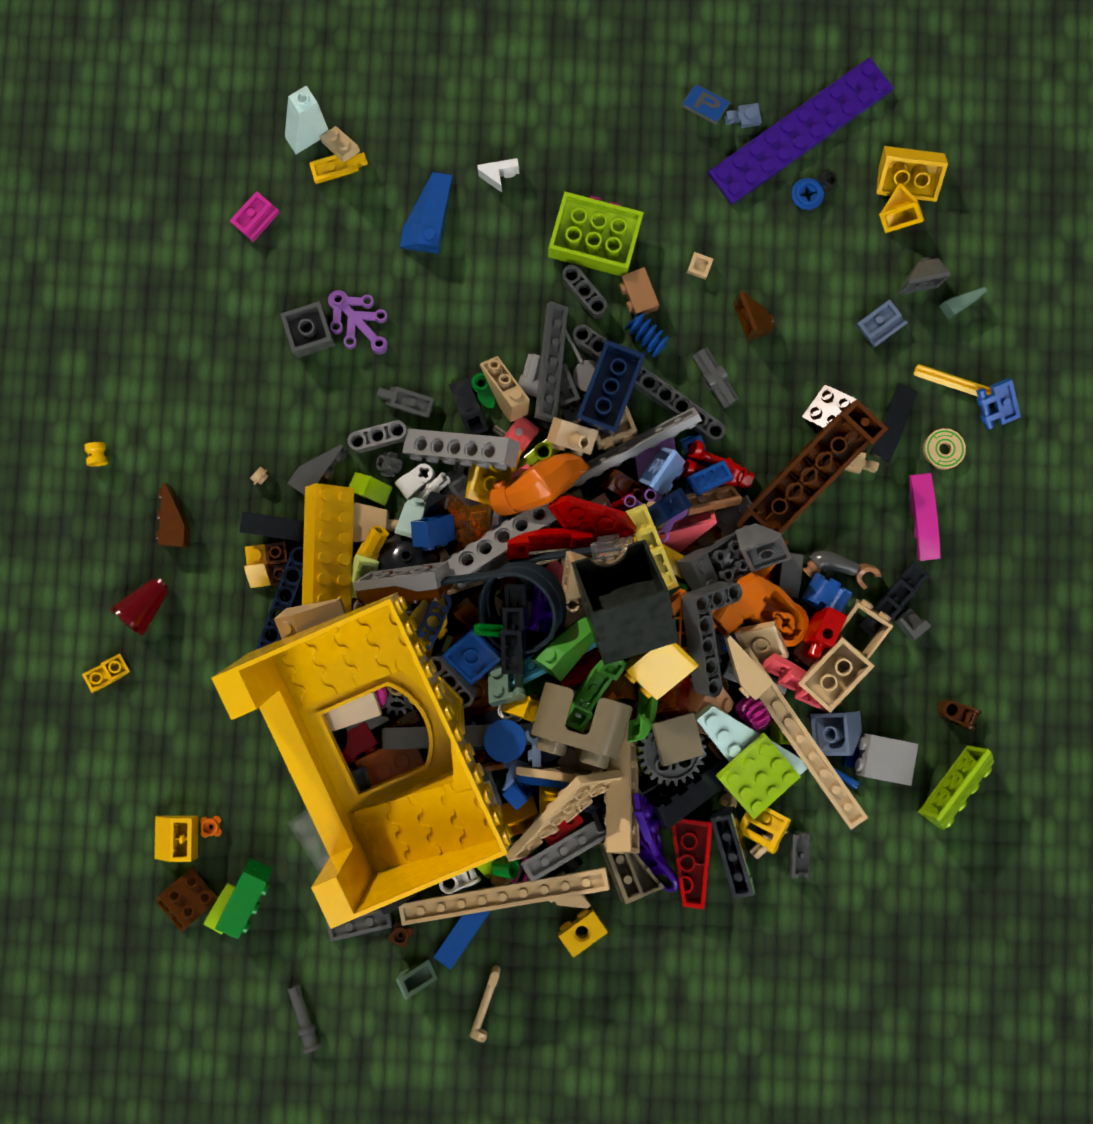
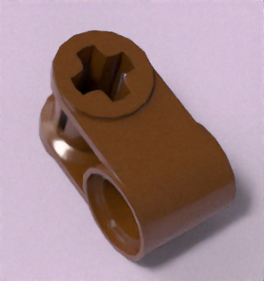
[937,700,982,731]

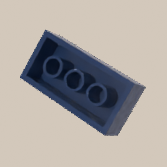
[576,340,646,437]

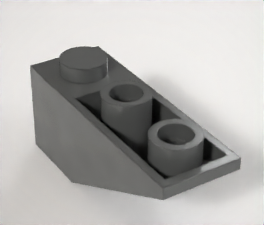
[287,444,346,495]

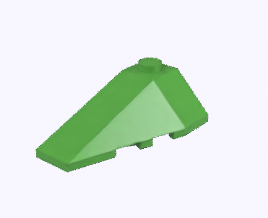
[530,615,595,682]

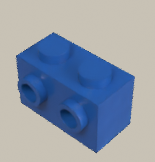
[411,514,456,551]

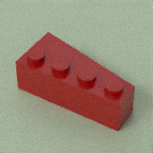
[672,817,712,909]

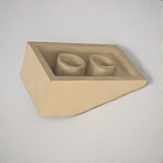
[798,634,874,713]

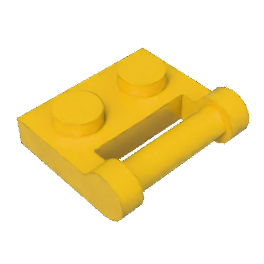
[739,807,791,854]

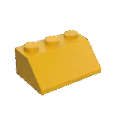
[876,146,948,202]

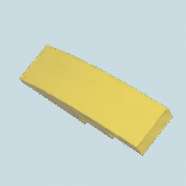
[626,504,679,590]

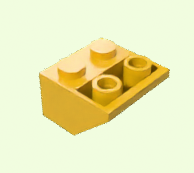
[155,816,199,862]

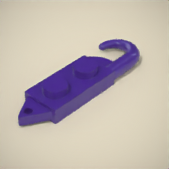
[633,793,662,856]
[637,828,680,892]

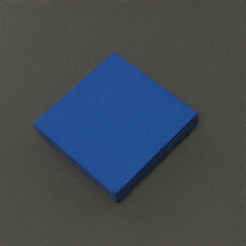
[442,627,501,686]

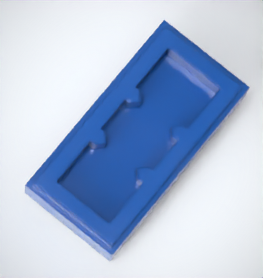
[687,460,734,496]

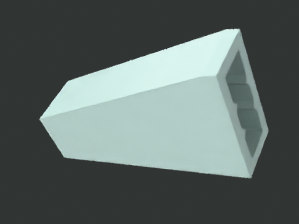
[285,86,328,154]

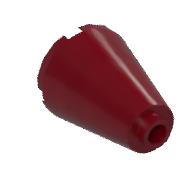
[109,578,168,637]

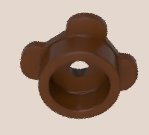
[388,922,413,948]

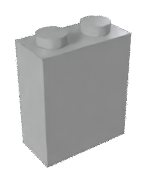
[855,733,918,786]

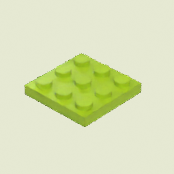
[715,733,801,819]

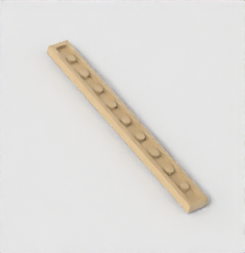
[743,646,868,830]
[399,867,610,926]

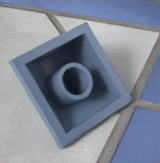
[810,711,862,756]

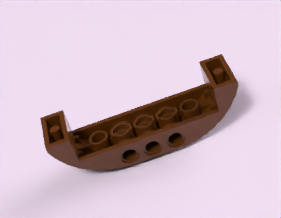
[736,399,888,534]

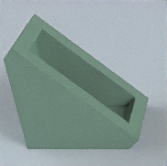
[396,959,438,1000]

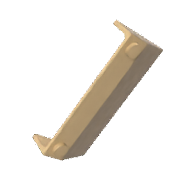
[274,598,382,731]

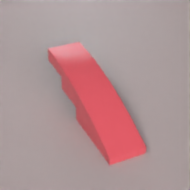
[761,653,842,713]

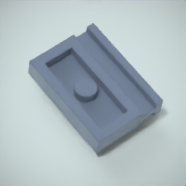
[855,299,908,349]

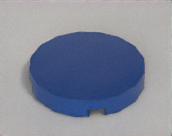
[483,719,527,763]

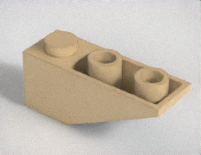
[480,356,530,422]

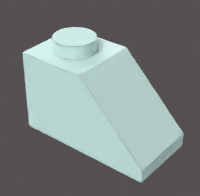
[394,497,426,538]

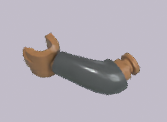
[802,550,881,590]

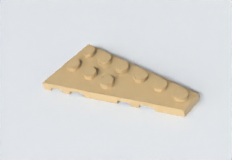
[505,770,624,861]

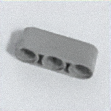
[348,421,407,453]

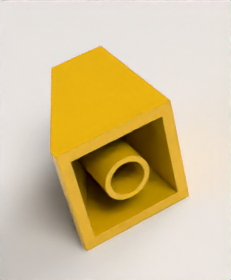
[624,643,699,700]

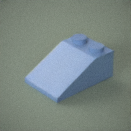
[639,447,686,496]

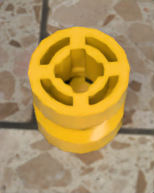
[84,442,108,467]

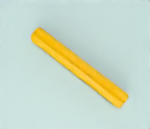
[914,364,991,397]

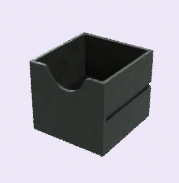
[571,540,679,665]

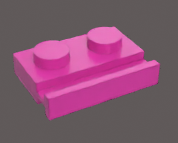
[230,191,280,242]

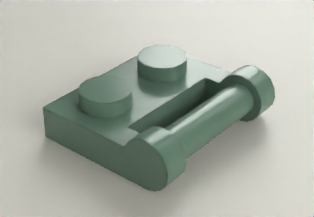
[488,663,526,707]

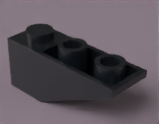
[449,378,490,436]

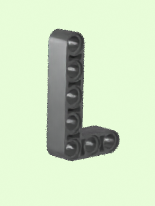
[681,581,742,697]

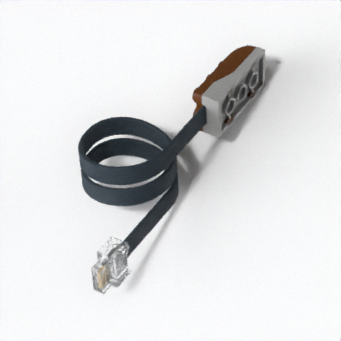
[353,534,634,654]

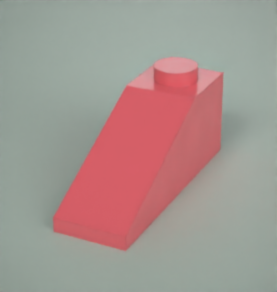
[656,510,717,553]

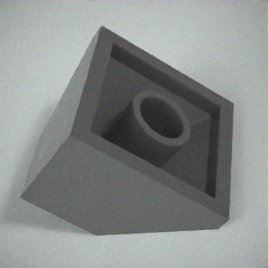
[898,257,950,296]
[735,523,792,572]

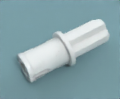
[416,472,451,502]

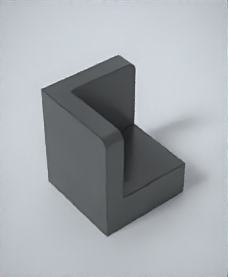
[894,608,931,640]

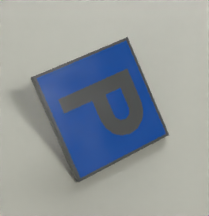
[681,83,730,125]

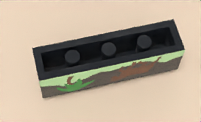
[710,806,757,899]

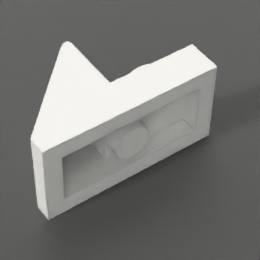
[477,158,519,192]

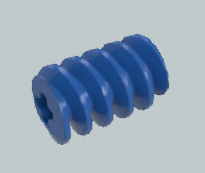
[624,313,669,358]

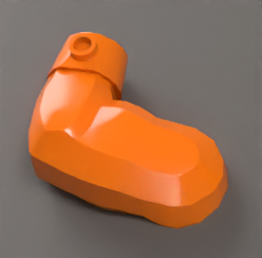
[490,452,589,516]
[712,572,809,647]

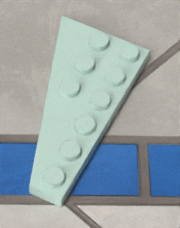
[695,703,807,775]

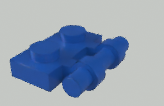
[976,378,1021,429]

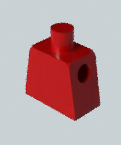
[804,607,847,659]

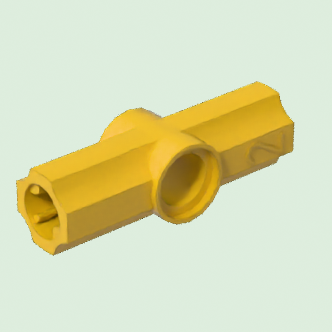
[356,525,389,560]

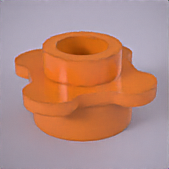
[200,816,222,838]

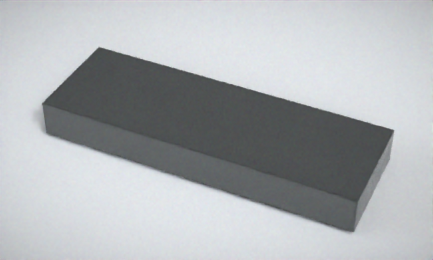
[326,908,393,942]

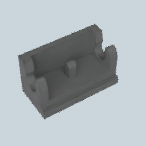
[788,832,811,878]

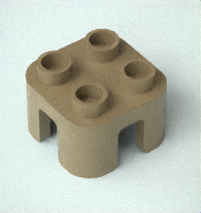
[531,682,633,769]

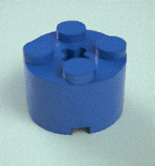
[801,573,853,613]

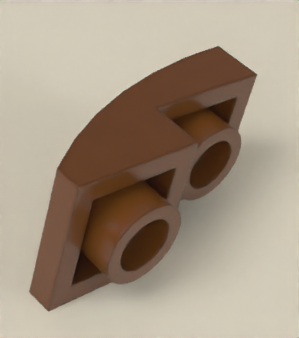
[265,542,292,588]

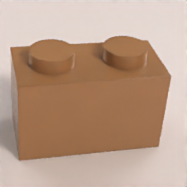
[619,267,659,318]

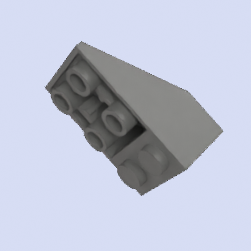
[676,532,751,592]

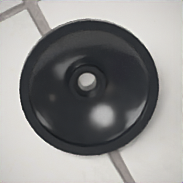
[377,534,440,571]

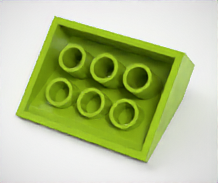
[548,191,644,276]
[918,745,994,830]

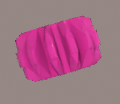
[735,696,770,731]

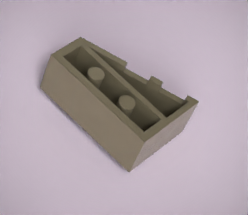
[598,841,665,904]

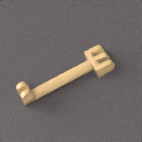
[469,965,501,1042]

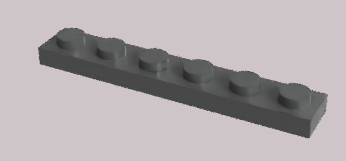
[535,301,568,423]

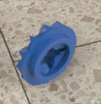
[791,178,824,211]

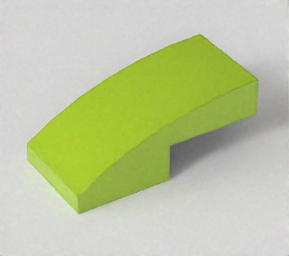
[204,883,235,935]

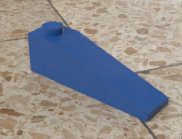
[400,172,453,254]

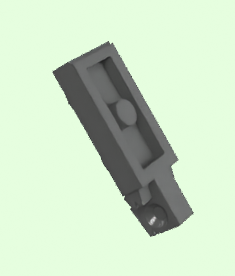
[377,386,435,419]

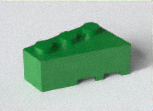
[215,858,273,939]

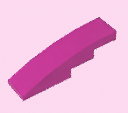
[909,473,940,561]

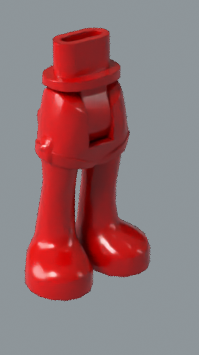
[681,440,755,489]

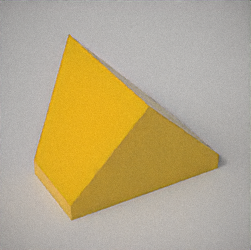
[879,182,924,233]

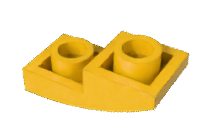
[82,654,130,693]

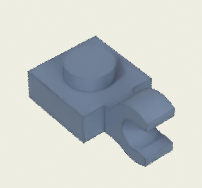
[724,103,762,128]
[525,730,541,767]

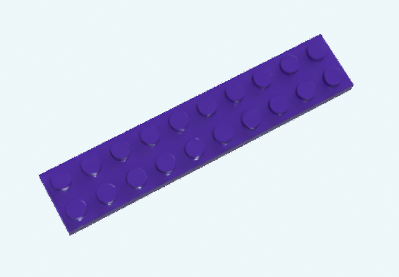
[708,57,894,206]

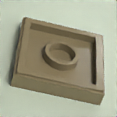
[651,712,704,766]

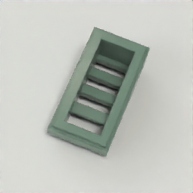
[939,287,987,319]

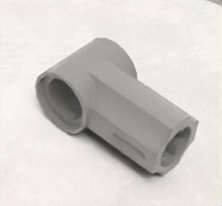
[518,354,541,398]

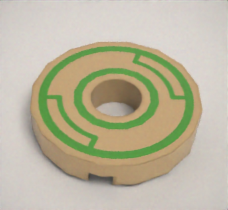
[923,428,966,470]

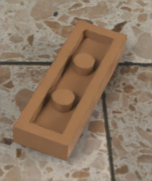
[685,485,743,516]

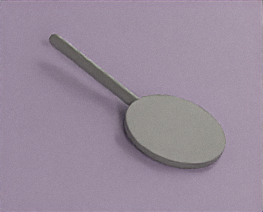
[565,329,597,392]

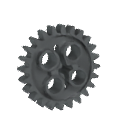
[636,715,706,786]

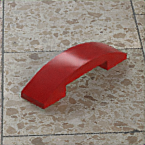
[507,528,593,559]

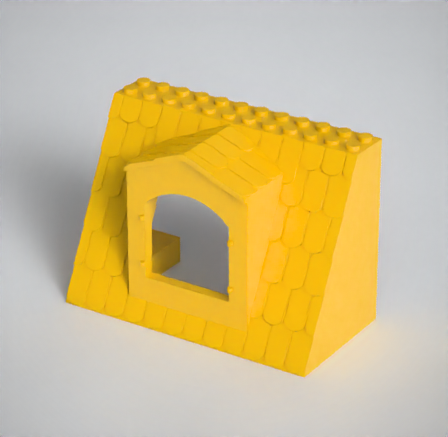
[211,592,513,929]

